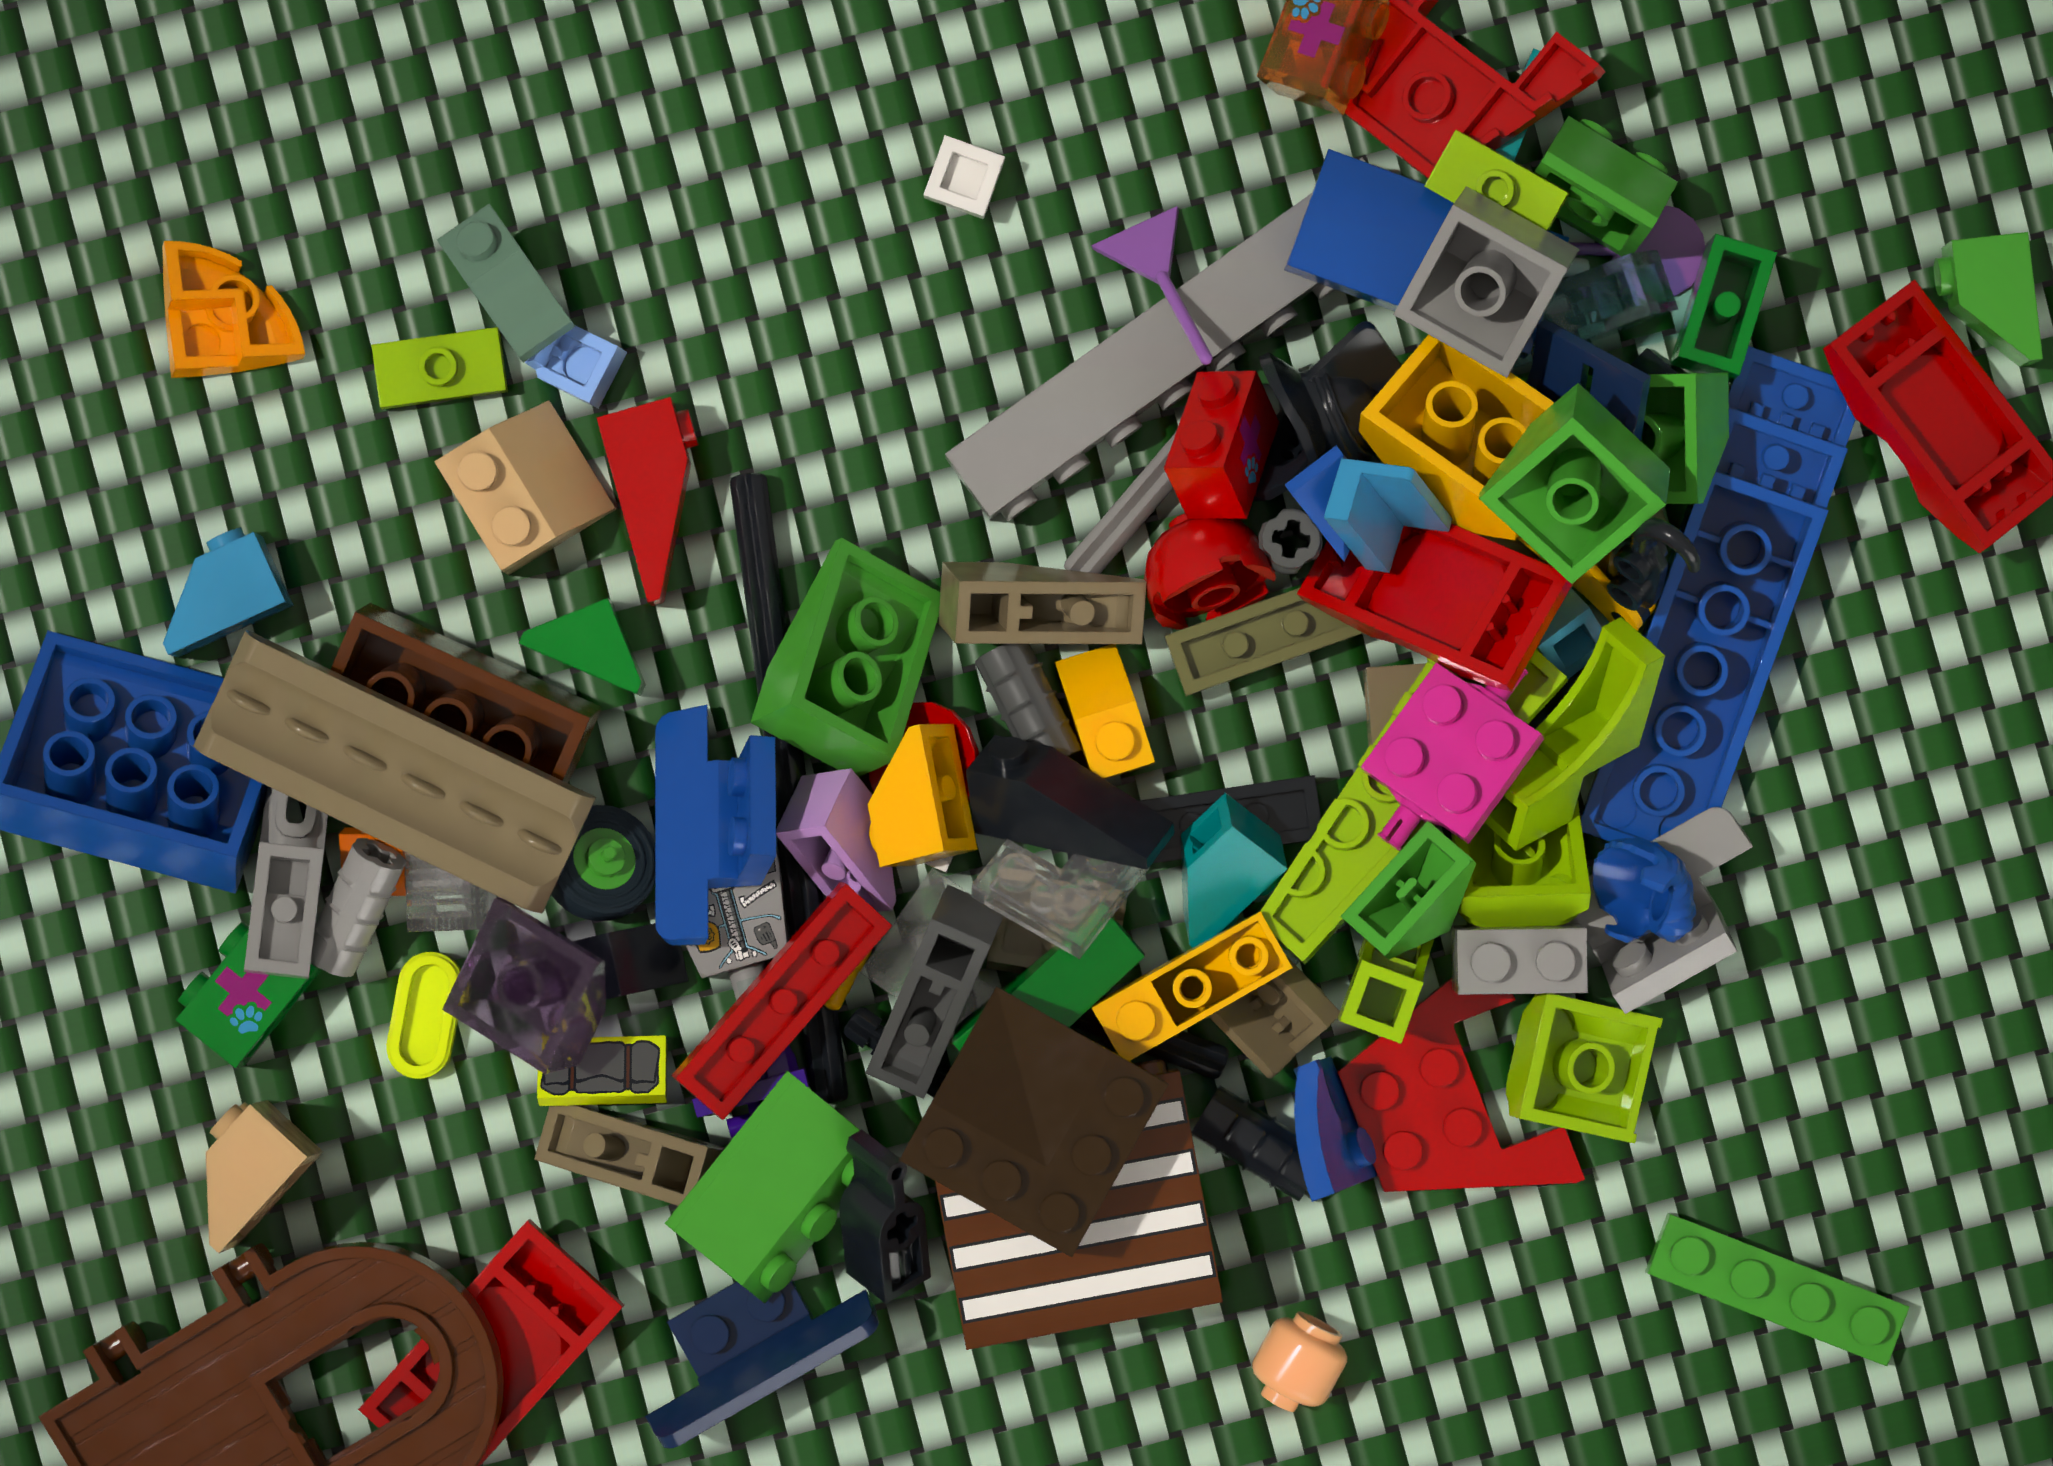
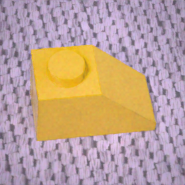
[1055,644,1155,780]
[867,724,978,867]

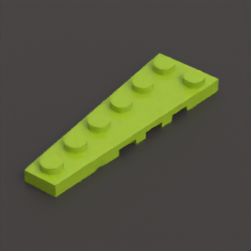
[1261,649,1568,964]

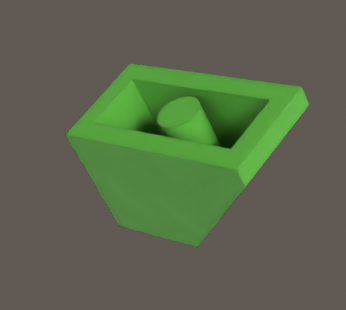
[1934,232,2043,367]

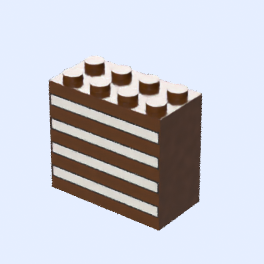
[935,1058,1223,1350]

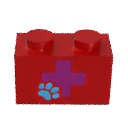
[1164,370,1279,519]

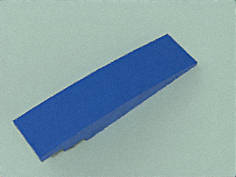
[1580,346,1856,842]

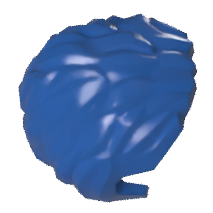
[1592,837,1696,943]

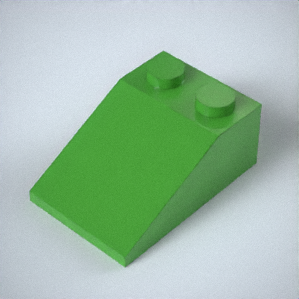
[751,538,940,777]

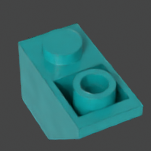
[1181,793,1288,948]

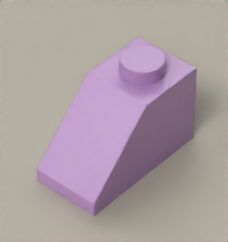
[776,768,896,912]

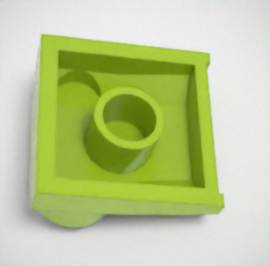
[1451,799,1591,927]
[1506,993,1663,1144]

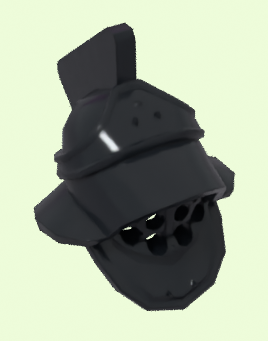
[1253,321,1402,501]

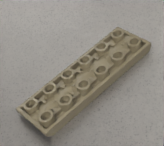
[193,630,596,914]

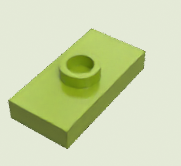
[1424,130,1570,231]
[371,327,508,410]

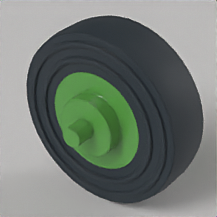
[552,805,655,921]

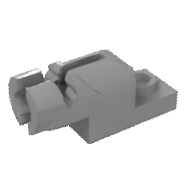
[244,786,328,979]

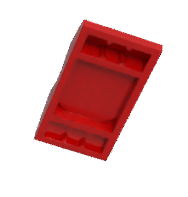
[1823,279,2053,553]
[1297,524,1573,692]
[358,1219,624,1466]

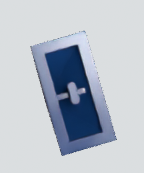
[1285,445,1350,562]

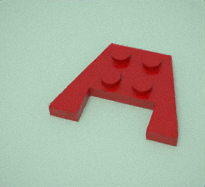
[1340,0,1606,179]
[1337,977,1585,1192]

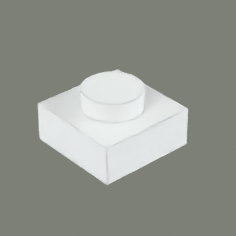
[923,135,1005,219]

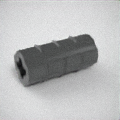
[1258,508,1322,574]
[974,644,1083,758]

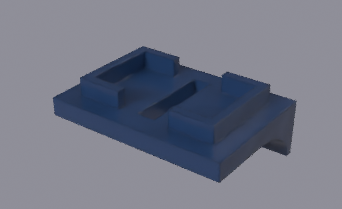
[1526,319,1651,441]

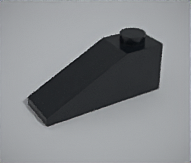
[966,735,1175,870]

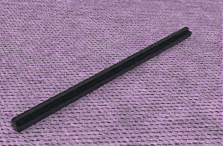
[730,473,849,1103]

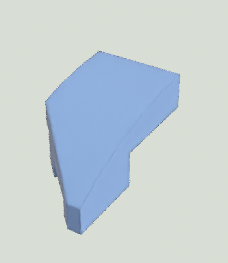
[525,326,627,409]

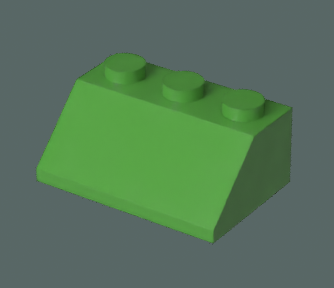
[664,1071,860,1303]

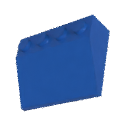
[0,631,267,894]

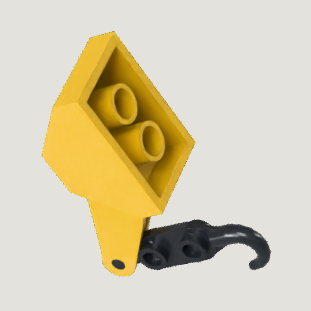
[1359,334,1701,631]

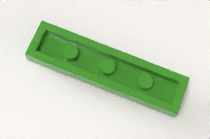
[1645,1213,1910,1366]

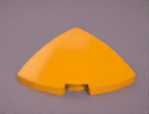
[162,241,305,378]

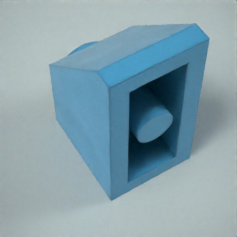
[163,527,294,658]

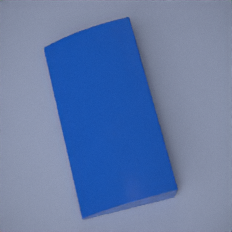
[1284,149,1569,359]

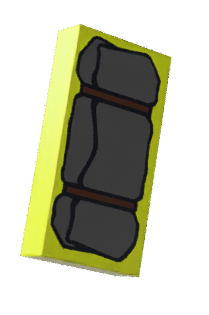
[537,1035,667,1106]

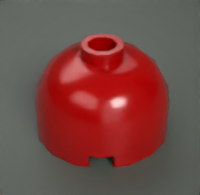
[1144,513,1276,630]

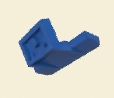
[655,704,776,945]

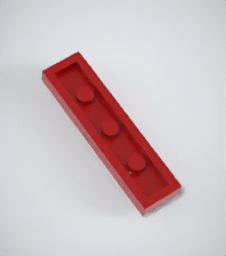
[671,881,893,1120]

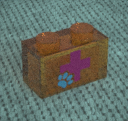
[1257,0,1389,115]

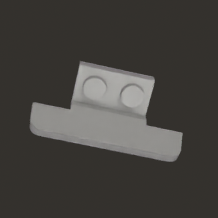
[1566,807,1753,1014]

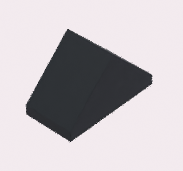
[550,923,689,1009]

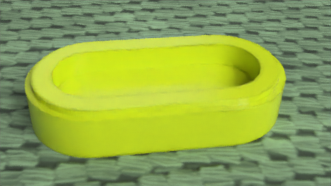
[386,952,464,1079]

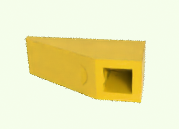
[1091,911,1293,1061]

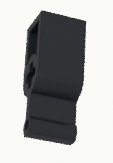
[839,1129,931,1304]

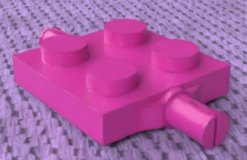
[1361,662,1544,851]

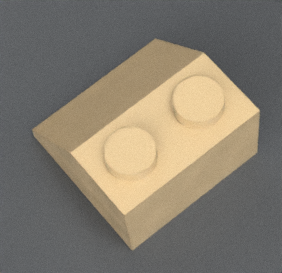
[434,400,616,576]
[206,1100,323,1253]

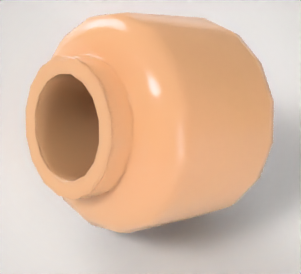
[1252,1311,1347,1412]

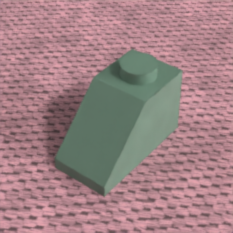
[437,204,575,363]

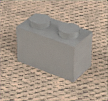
[1451,923,1588,995]

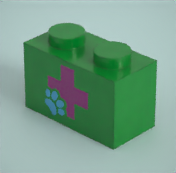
[1669,234,1777,383]
[176,922,323,1068]

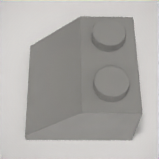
[1393,186,1580,378]

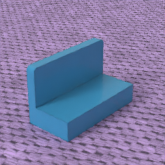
[1324,458,1452,573]

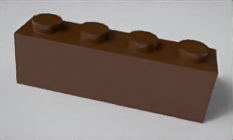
[330,603,602,783]

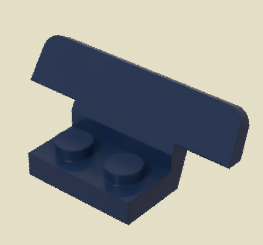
[645,1280,879,1449]

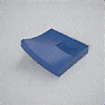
[1293,1056,1377,1202]

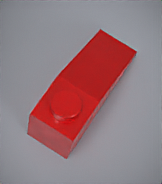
[596,397,698,606]

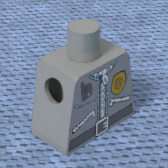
[686,850,789,1001]

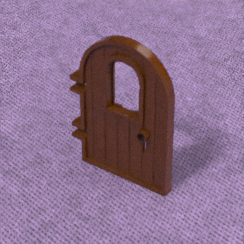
[38,1242,504,1466]

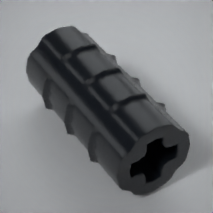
[1191,1085,1307,1202]

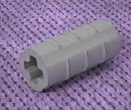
[311,838,406,977]

